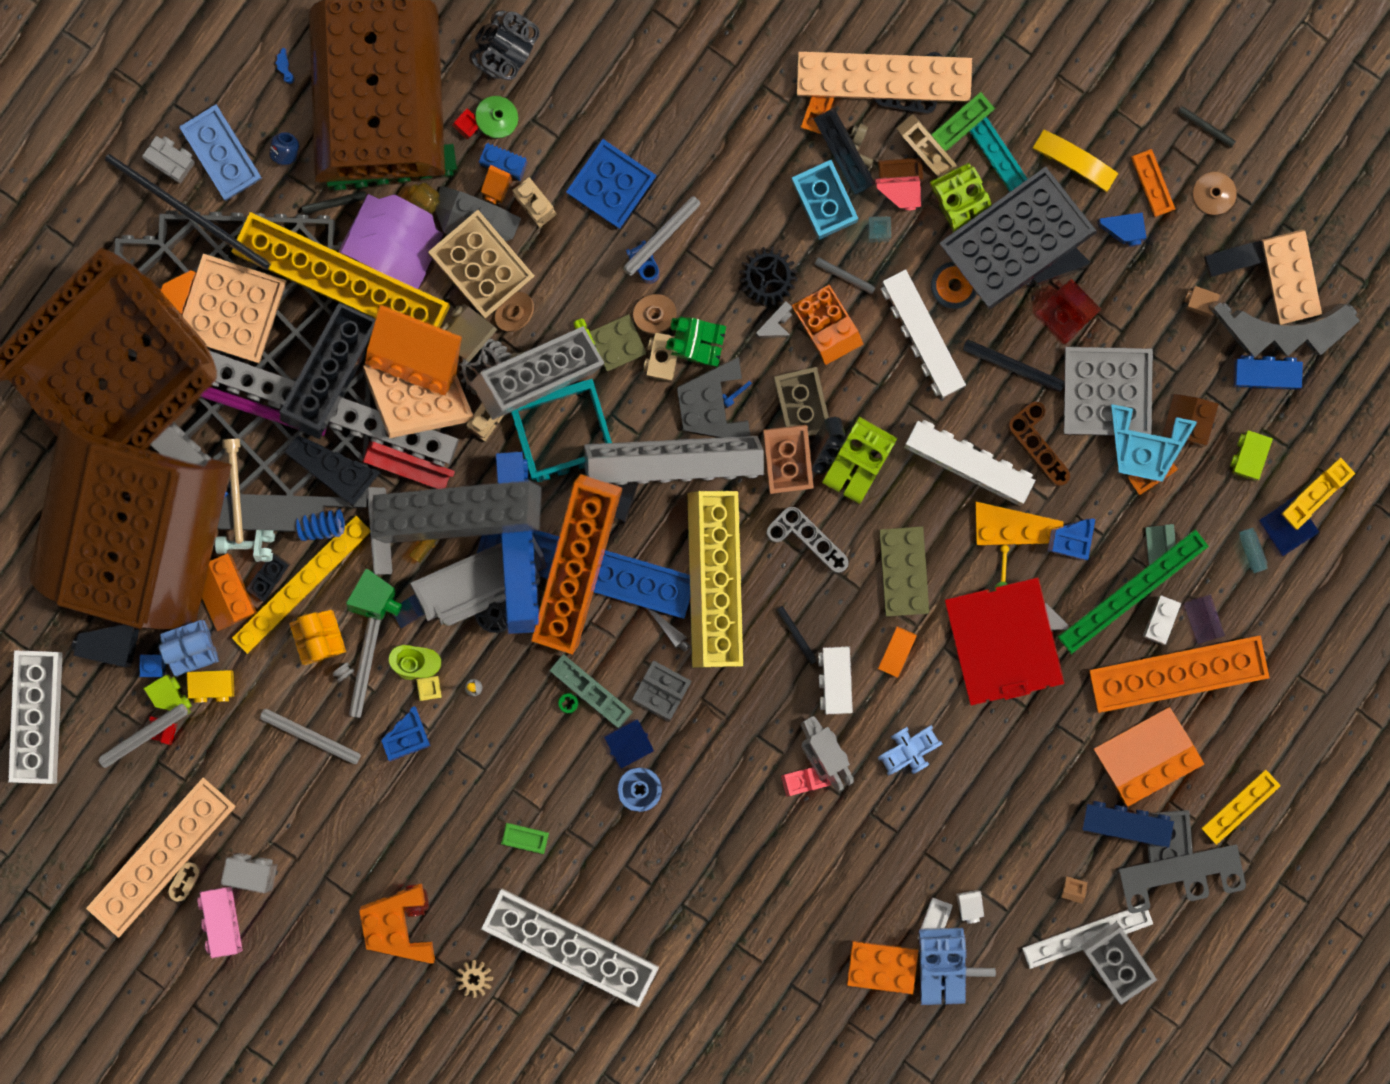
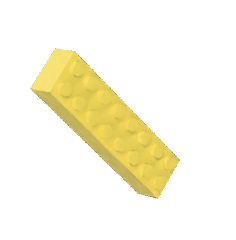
[688,491,743,668]

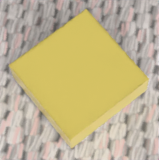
[416,676,442,701]

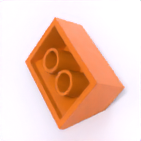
[202,553,257,632]

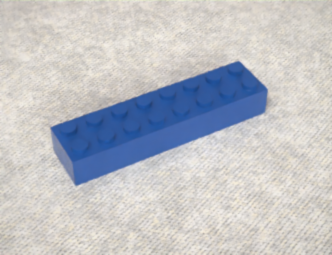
[496,452,539,634]

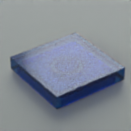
[1258,496,1319,557]

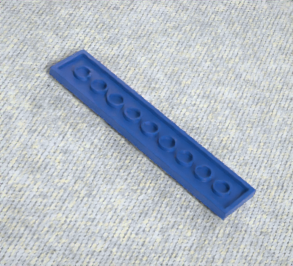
[476,530,690,619]

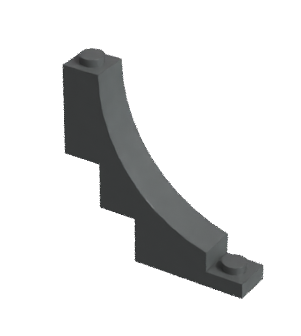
[1208,301,1360,357]

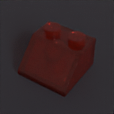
[1035,278,1102,344]

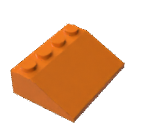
[365,305,462,396]
[1093,707,1204,807]

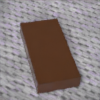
[878,158,923,181]

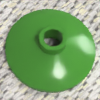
[475,96,518,138]

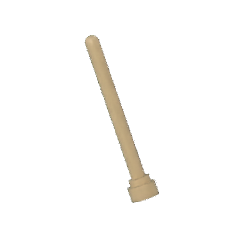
[222,439,243,544]

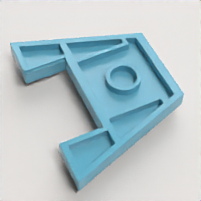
[1111,404,1197,482]

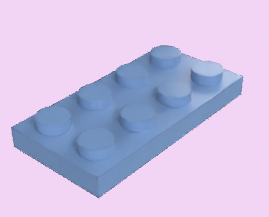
[180,105,262,201]

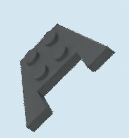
[677,356,751,437]

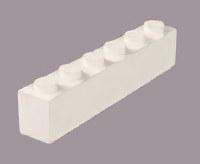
[880,270,966,399]

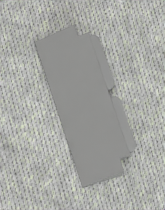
[411,535,547,626]

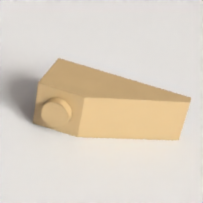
[897,114,958,177]

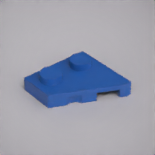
[1048,519,1095,560]
[381,706,430,761]

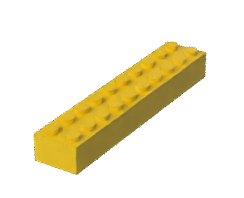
[231,212,450,328]

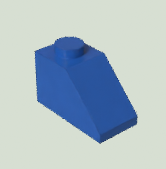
[1098,213,1146,247]

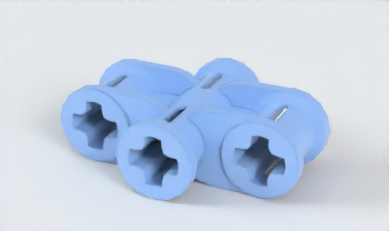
[877,725,943,776]

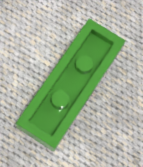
[932,92,995,151]

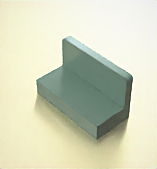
[1145,524,1176,565]

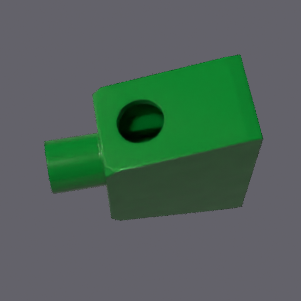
[346,569,402,620]

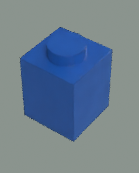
[140,655,166,677]

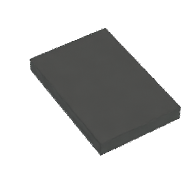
[1147,810,1193,863]

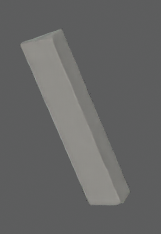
[367,487,392,575]

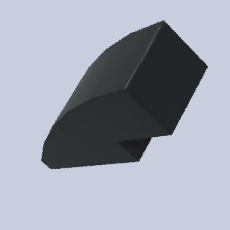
[1204,240,1266,277]

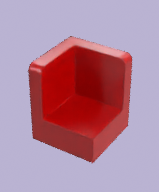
[149,716,178,745]

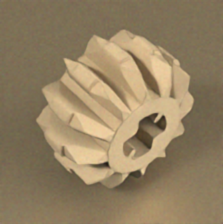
[456,960,493,998]

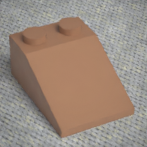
[763,425,813,494]

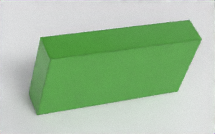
[502,823,549,854]

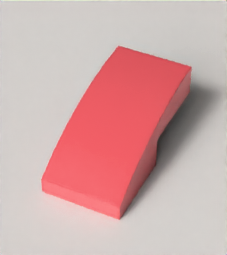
[781,767,832,797]

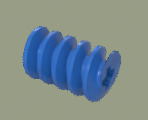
[296,509,345,541]

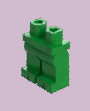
[666,317,726,367]

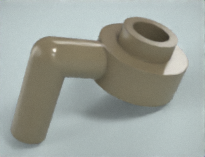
[850,124,873,167]

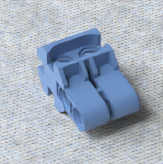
[159,620,219,676]
[919,928,966,1005]

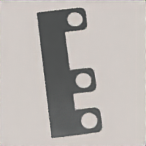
[1119,844,1246,913]

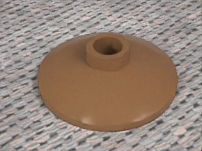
[1193,172,1236,215]
[495,292,534,332]
[633,294,677,334]

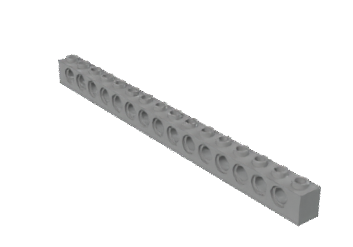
[128,334,459,467]

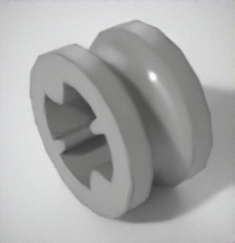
[332,662,354,683]

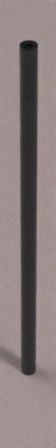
[105,154,271,270]

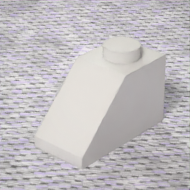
[956,890,984,924]

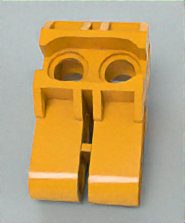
[289,610,346,665]

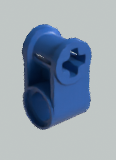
[625,240,660,284]

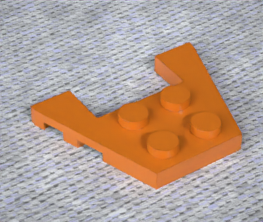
[359,884,435,963]

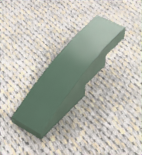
[550,654,633,728]

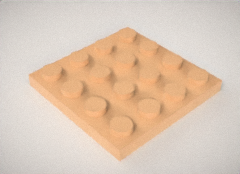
[183,254,287,364]
[363,365,473,438]

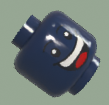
[269,132,299,165]

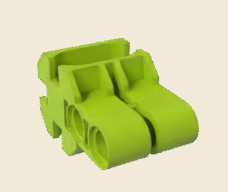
[930,163,991,233]
[822,417,897,504]

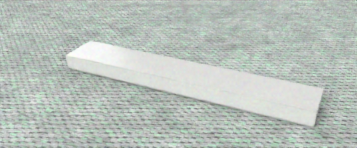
[1022,903,1153,969]

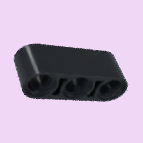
[809,417,846,474]

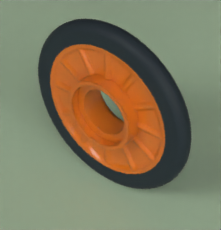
[931,261,977,309]

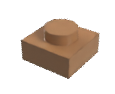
[1061,877,1087,904]

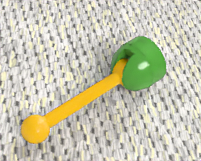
[994,545,1009,591]

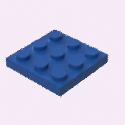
[566,139,656,229]

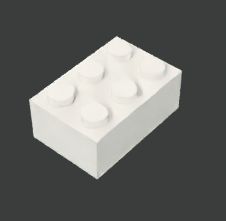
[818,647,852,714]

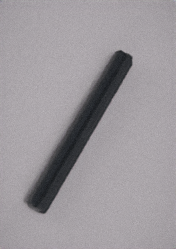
[963,340,1065,392]

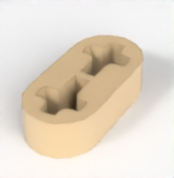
[169,862,200,901]

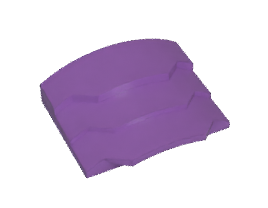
[338,194,443,289]

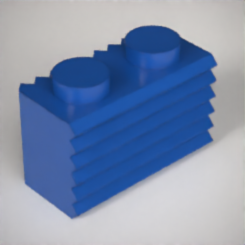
[479,143,528,181]

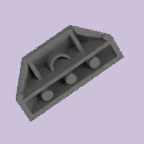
[433,186,521,241]

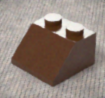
[1162,394,1219,448]

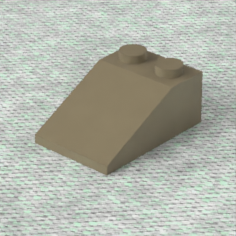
[440,303,497,362]

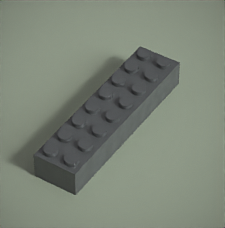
[372,481,541,543]

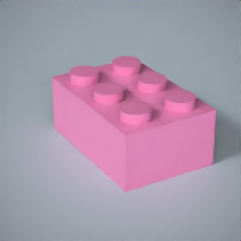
[198,886,243,958]

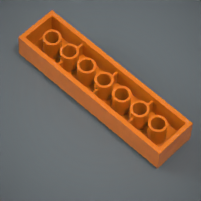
[532,475,622,655]

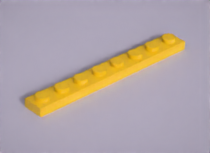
[232,516,371,654]

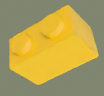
[187,670,234,703]

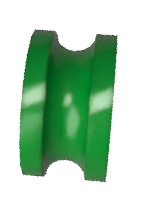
[558,694,578,713]

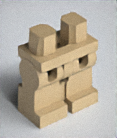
[512,177,557,228]
[466,403,505,442]

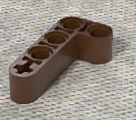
[1008,402,1070,487]

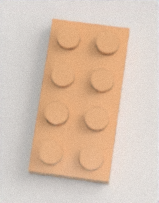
[1261,230,1322,324]

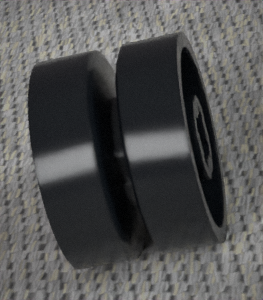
[475,601,508,633]

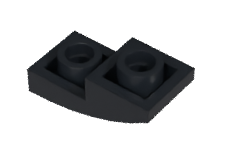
[246,552,291,602]

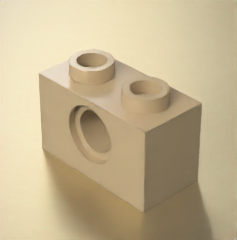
[643,333,677,382]

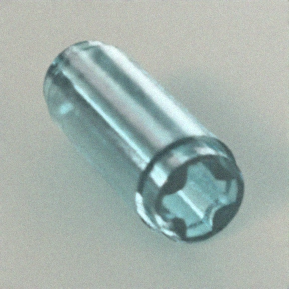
[1239,528,1268,573]

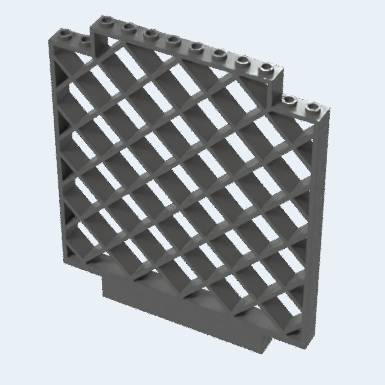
[115,211,372,532]

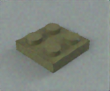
[590,315,647,372]

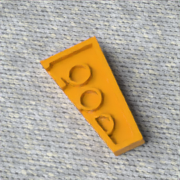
[975,502,1064,545]

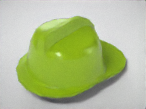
[389,645,441,680]

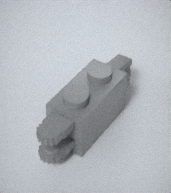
[801,716,854,791]

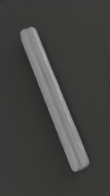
[623,196,700,276]
[349,617,380,718]
[98,704,188,768]
[260,709,361,764]

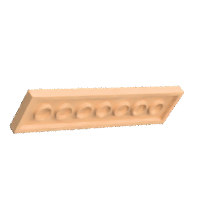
[797,52,972,102]
[86,777,236,938]

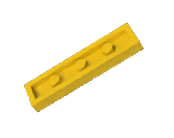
[1201,770,1281,845]

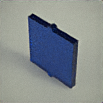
[604,719,654,769]

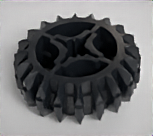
[739,247,798,306]

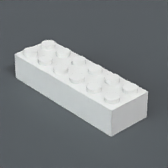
[904,420,1035,506]
[9,651,62,784]

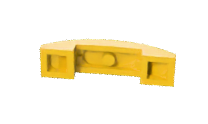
[1032,130,1118,192]
[1282,458,1355,530]

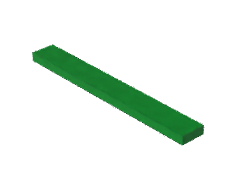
[1058,529,1209,654]

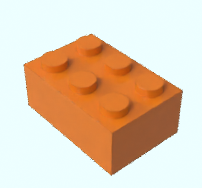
[847,940,918,994]

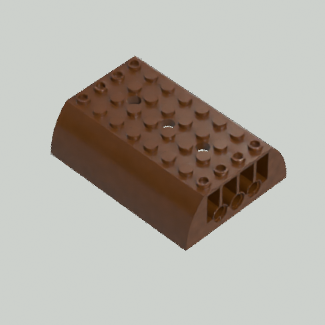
[309,0,445,182]

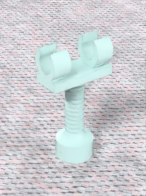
[215,530,275,562]

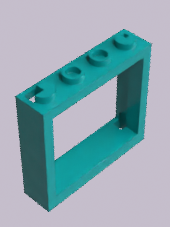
[511,379,612,482]

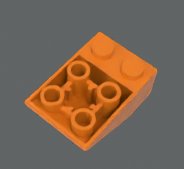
[792,285,863,365]

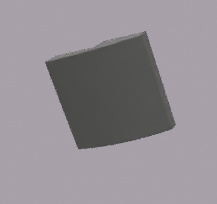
[631,660,692,722]

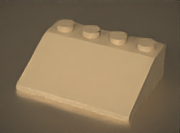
[428,210,534,319]

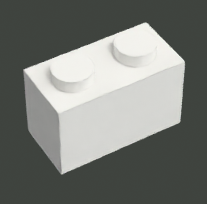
[1143,596,1181,645]

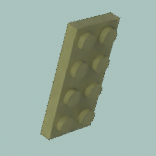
[879,527,929,617]

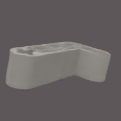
[767,507,849,573]

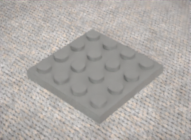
[1063,347,1153,435]

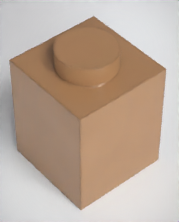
[1184,286,1220,317]

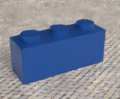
[1233,355,1303,390]

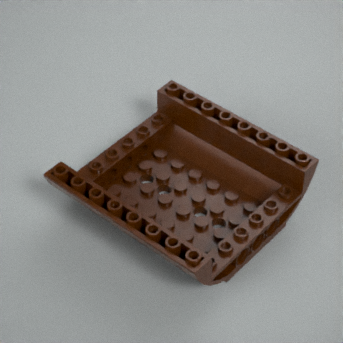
[0,248,217,450]
[29,416,232,629]

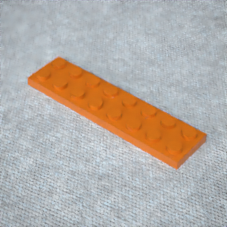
[1089,635,1269,713]

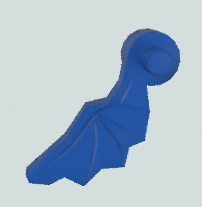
[276,48,295,84]
[723,381,752,408]

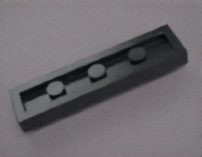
[814,107,875,194]

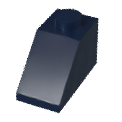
[394,594,425,628]

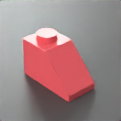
[875,176,921,211]

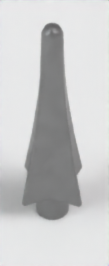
[646,608,690,652]

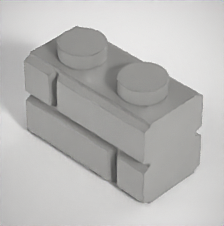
[142,136,195,184]

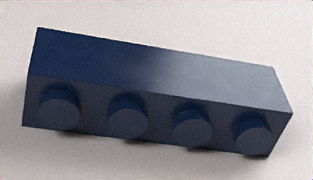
[1083,801,1175,847]

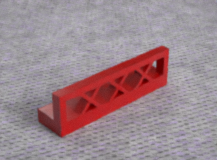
[362,441,455,489]

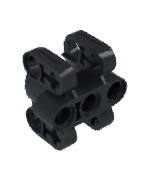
[469,11,540,80]

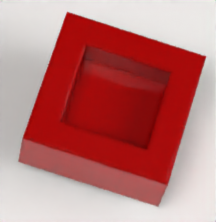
[451,109,479,140]

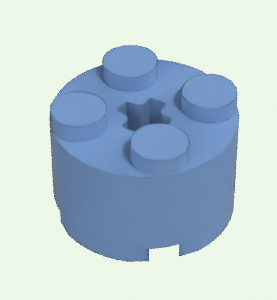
[618,768,662,812]

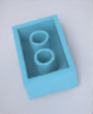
[791,160,859,240]

